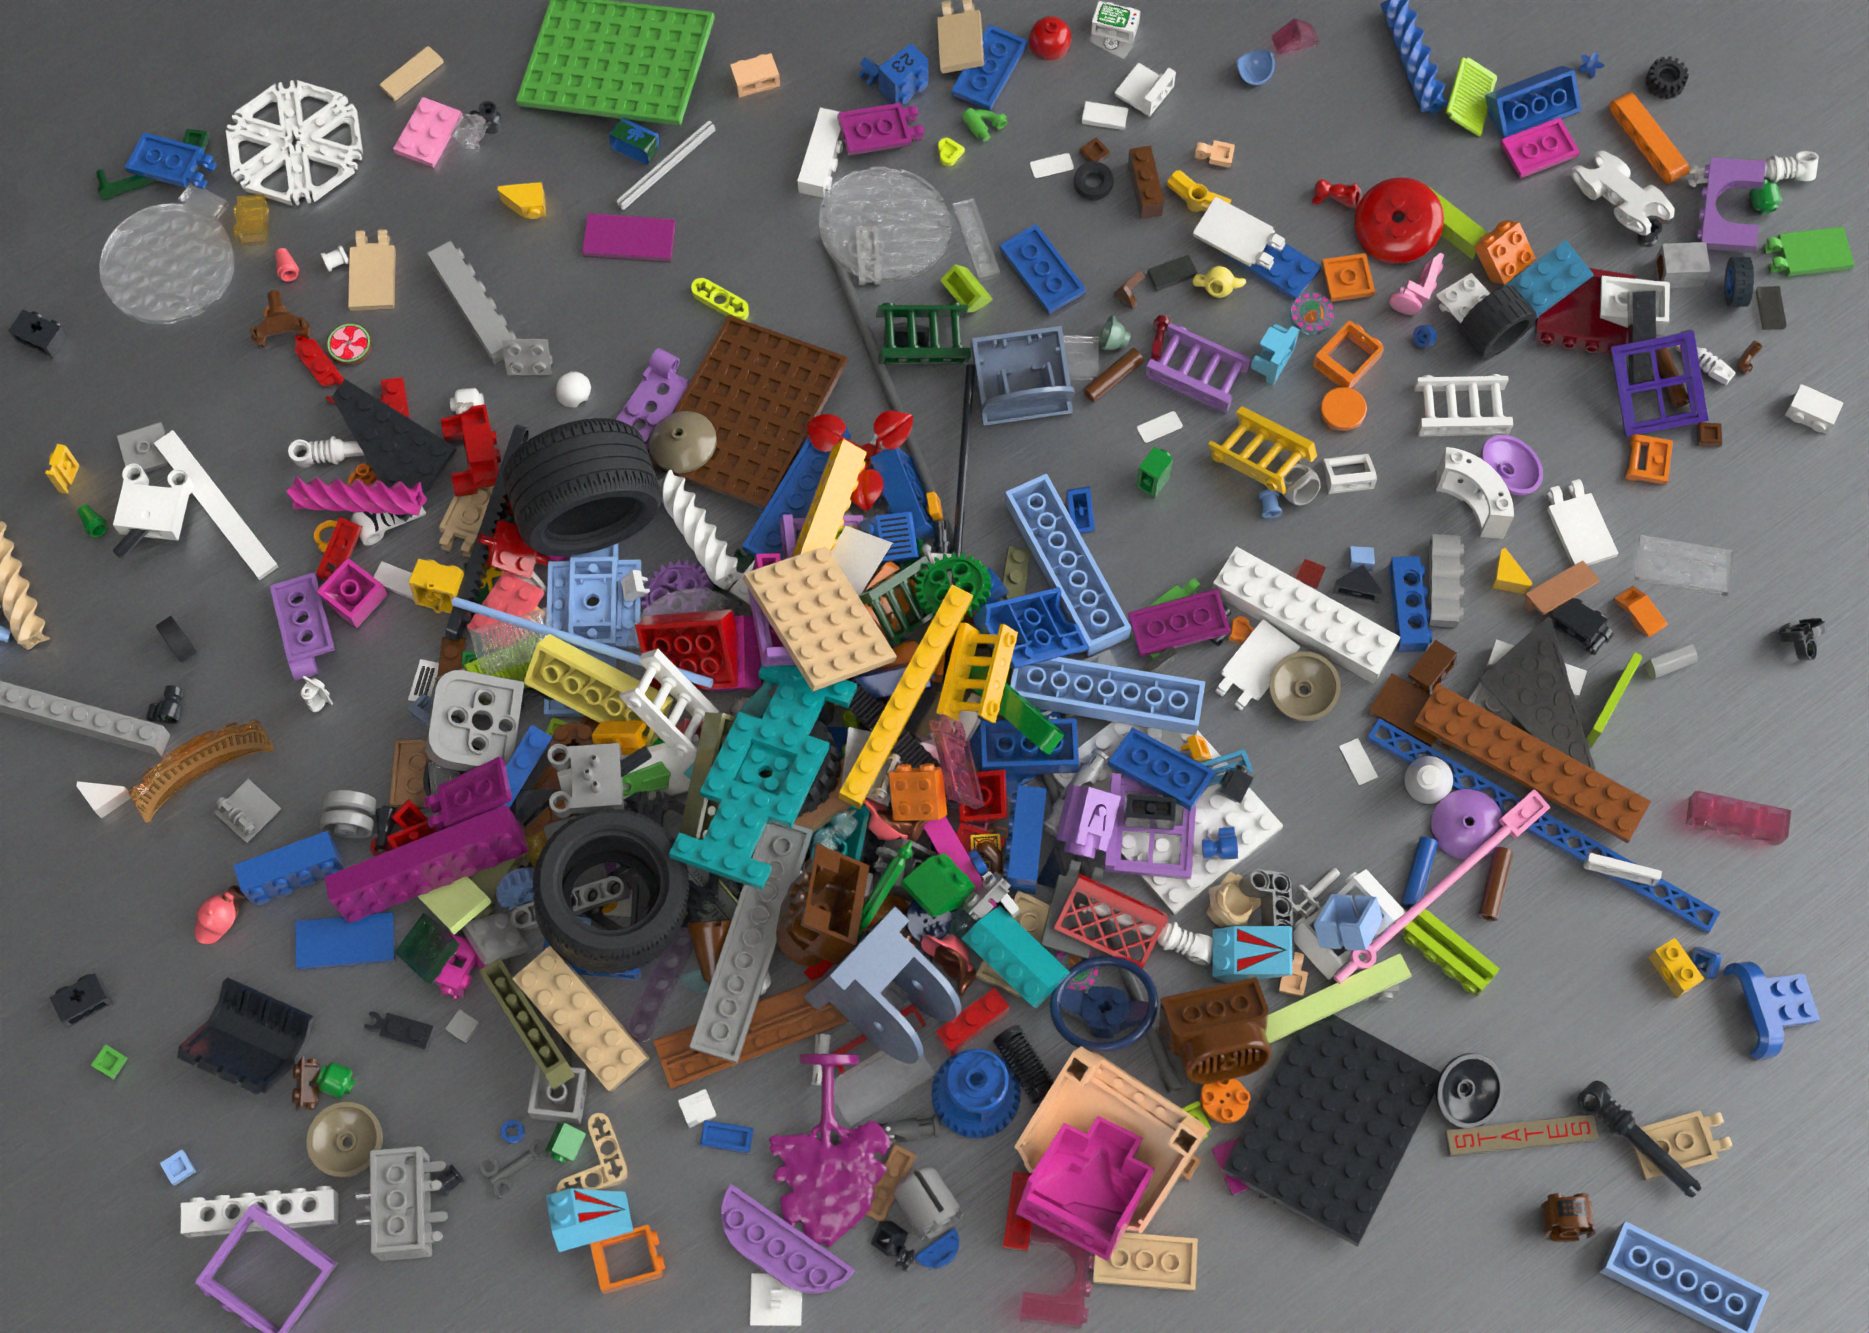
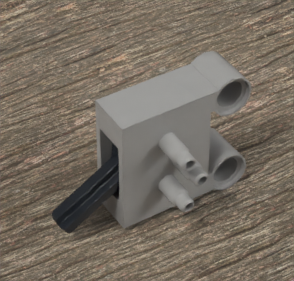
[547,743,652,818]

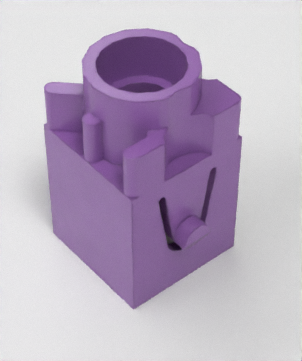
[1056,784,1121,859]

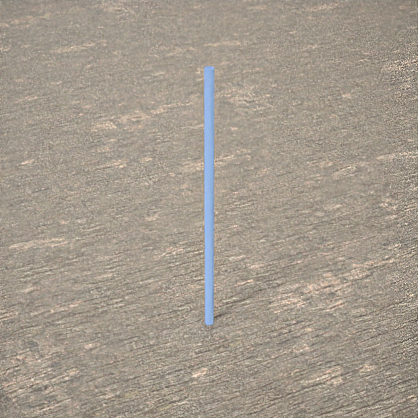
[452,597,713,688]

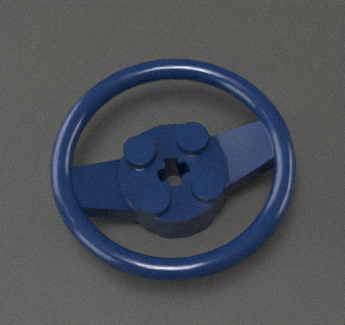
[1050,956,1158,1053]

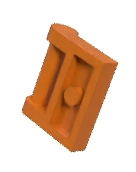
[1625,434,1673,485]

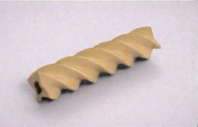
[0,521,50,650]

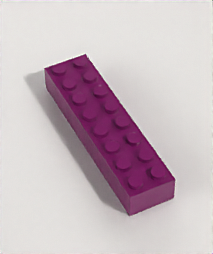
[324,805,529,923]

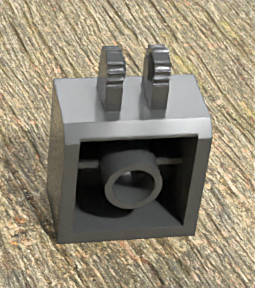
[873,839,938,902]

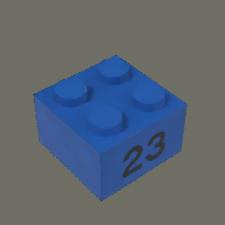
[878,43,929,104]

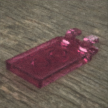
[929,714,984,810]

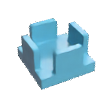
[1251,323,1299,385]

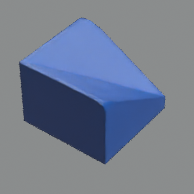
[1690,947,1723,978]

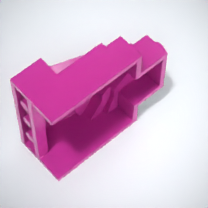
[1016,1116,1155,1261]

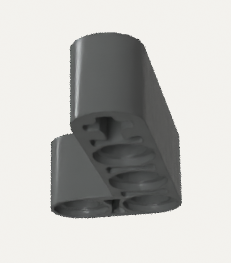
[1239,870,1295,961]

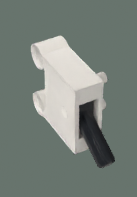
[113,464,194,559]

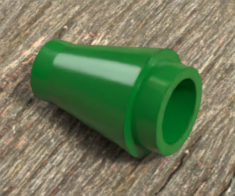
[77,505,107,538]

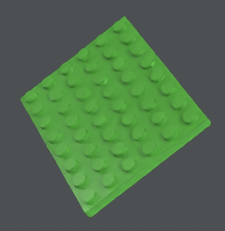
[516,0,715,126]

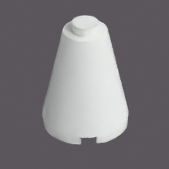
[1405,756,1453,804]

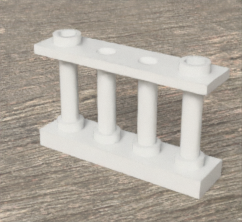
[1414,374,1513,436]
[619,649,719,759]

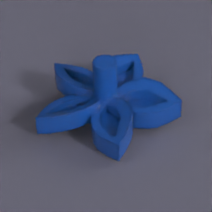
[1579,51,1605,78]

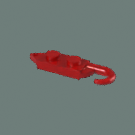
[294,334,344,404]

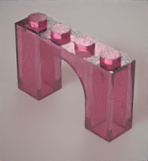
[1020,1222,1095,1330]

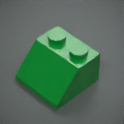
[901,853,976,918]

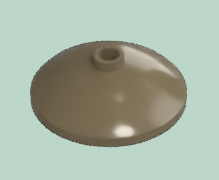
[649,411,717,473]
[1269,652,1341,721]
[306,1102,383,1178]

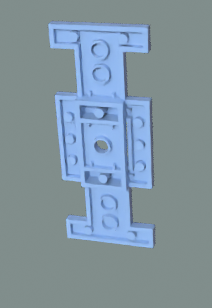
[544,543,642,717]

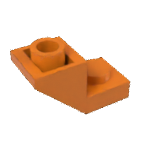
[1614,586,1667,637]

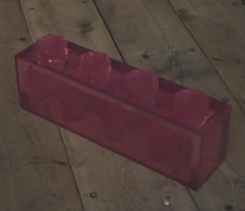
[1686,790,1791,845]

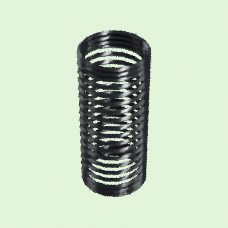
[993,1025,1054,1104]

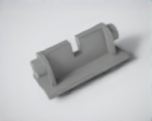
[867,754,903,806]
[962,872,1011,921]

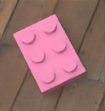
[393,97,463,168]

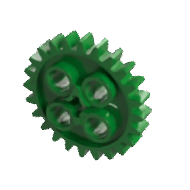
[915,552,992,621]

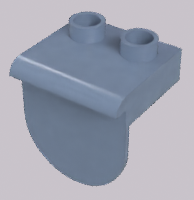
[970,326,1075,426]

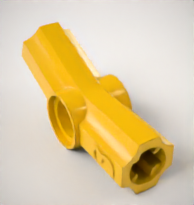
[1166,170,1232,212]

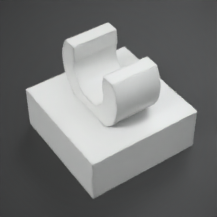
[621,570,650,602]

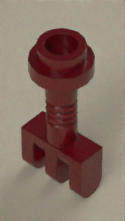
[1150,315,1171,361]

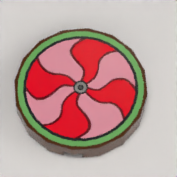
[326,323,372,366]

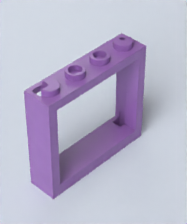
[195,1204,338,1333]

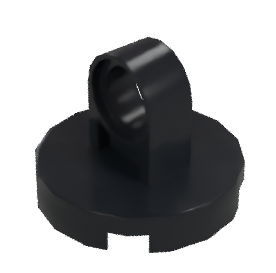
[1777,618,1827,661]

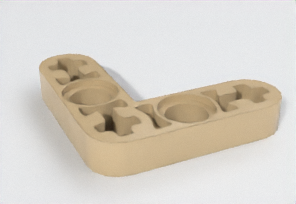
[557,1113,628,1192]

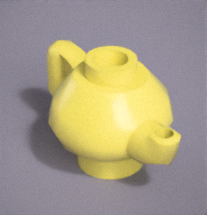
[1192,266,1246,298]

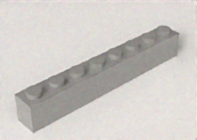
[0,681,170,757]

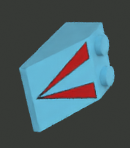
[1213,926,1292,983]
[546,1189,633,1252]

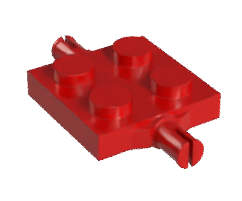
[477,520,550,579]

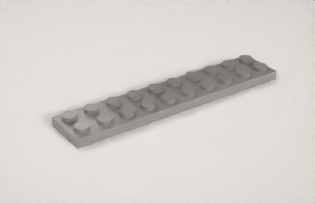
[689,821,813,1064]

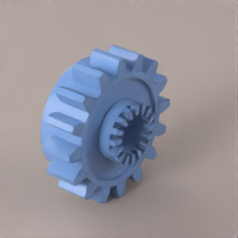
[496,868,534,910]

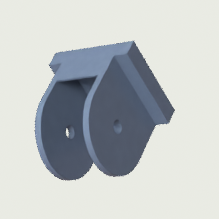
[803,907,961,1064]

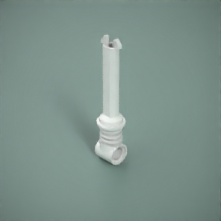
[1688,151,1819,187]
[288,436,364,468]
[1079,898,1213,966]

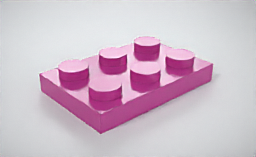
[1500,117,1580,179]

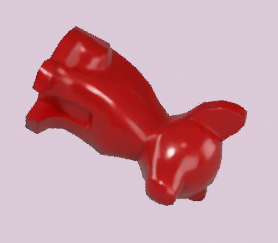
[1312,179,1362,209]

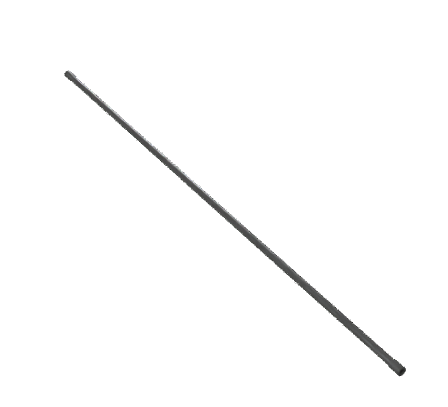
[819,229,1182,1093]

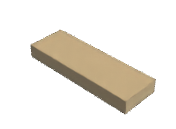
[379,46,444,101]

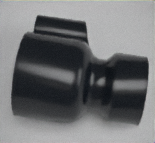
[469,101,503,134]
[146,685,184,724]

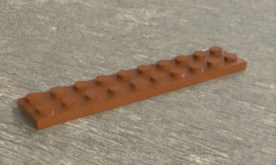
[1414,684,1651,844]

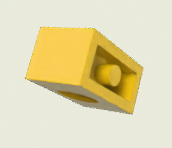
[1648,938,1704,998]

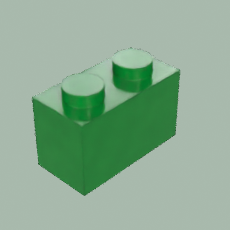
[1136,447,1173,498]

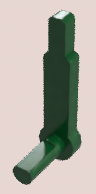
[96,169,158,199]

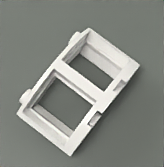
[1436,447,1514,539]
[1293,870,1406,980]

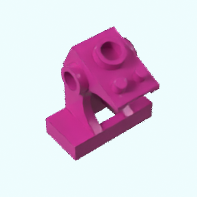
[433,932,491,1000]

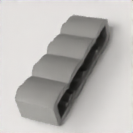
[1428,534,1464,628]

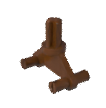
[250,290,311,349]

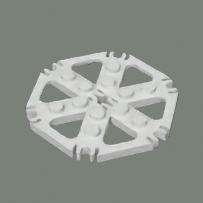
[226,80,363,206]

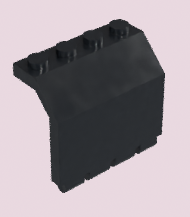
[177,977,314,1095]

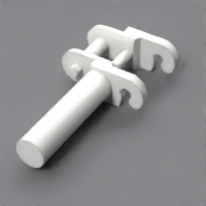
[1292,868,1340,919]

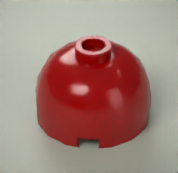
[1028,16,1071,61]

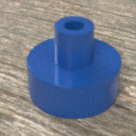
[1413,325,1437,348]

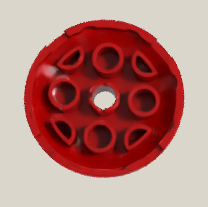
[1354,177,1444,264]

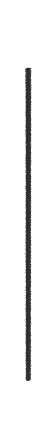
[923,364,975,964]

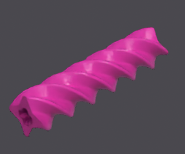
[287,476,427,516]

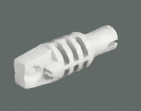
[1676,345,1735,385]

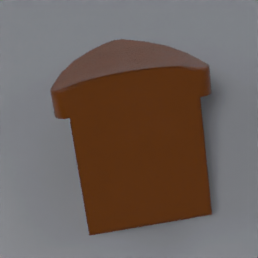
[1114,270,1145,309]

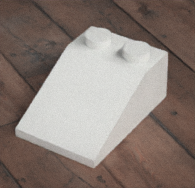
[1600,276,1670,335]

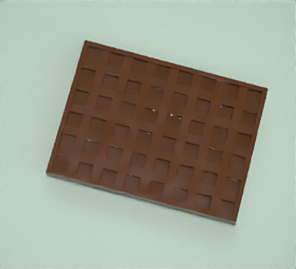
[649,315,848,509]

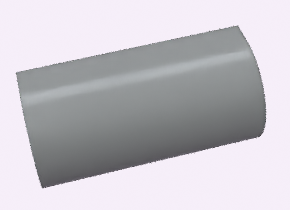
[1644,643,1698,679]

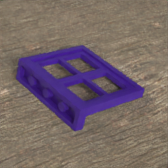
[1610,330,1709,437]

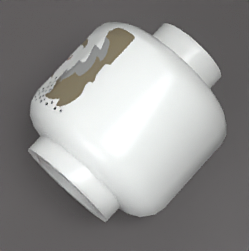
[450,388,484,415]

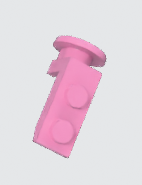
[1389,253,1444,315]

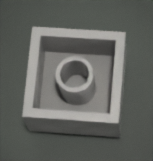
[528,1064,589,1124]

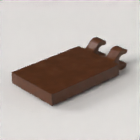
[1368,673,1451,751]

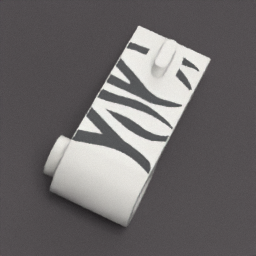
[351,506,426,546]

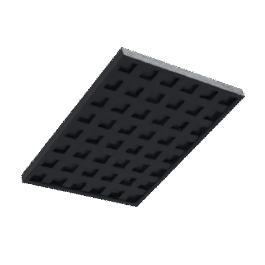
[1221,1014,1441,1247]

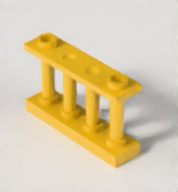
[1208,406,1317,495]
[936,623,1018,723]

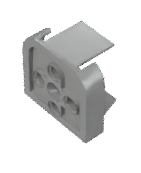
[424,670,524,772]

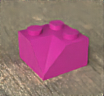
[316,558,388,629]

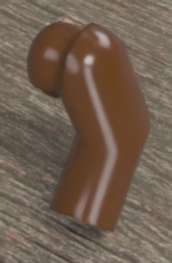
[1737,341,1763,374]
[977,841,1003,874]

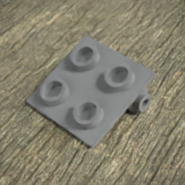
[502,339,552,376]
[213,779,281,843]

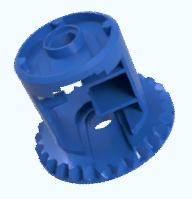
[931,1049,1021,1138]

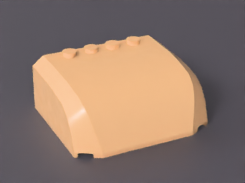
[1014,1046,1209,1233]

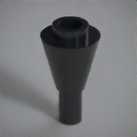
[376,806,396,850]

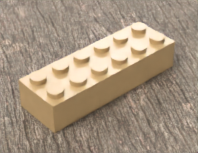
[512,946,650,1091]

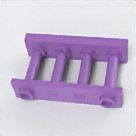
[1145,323,1251,413]

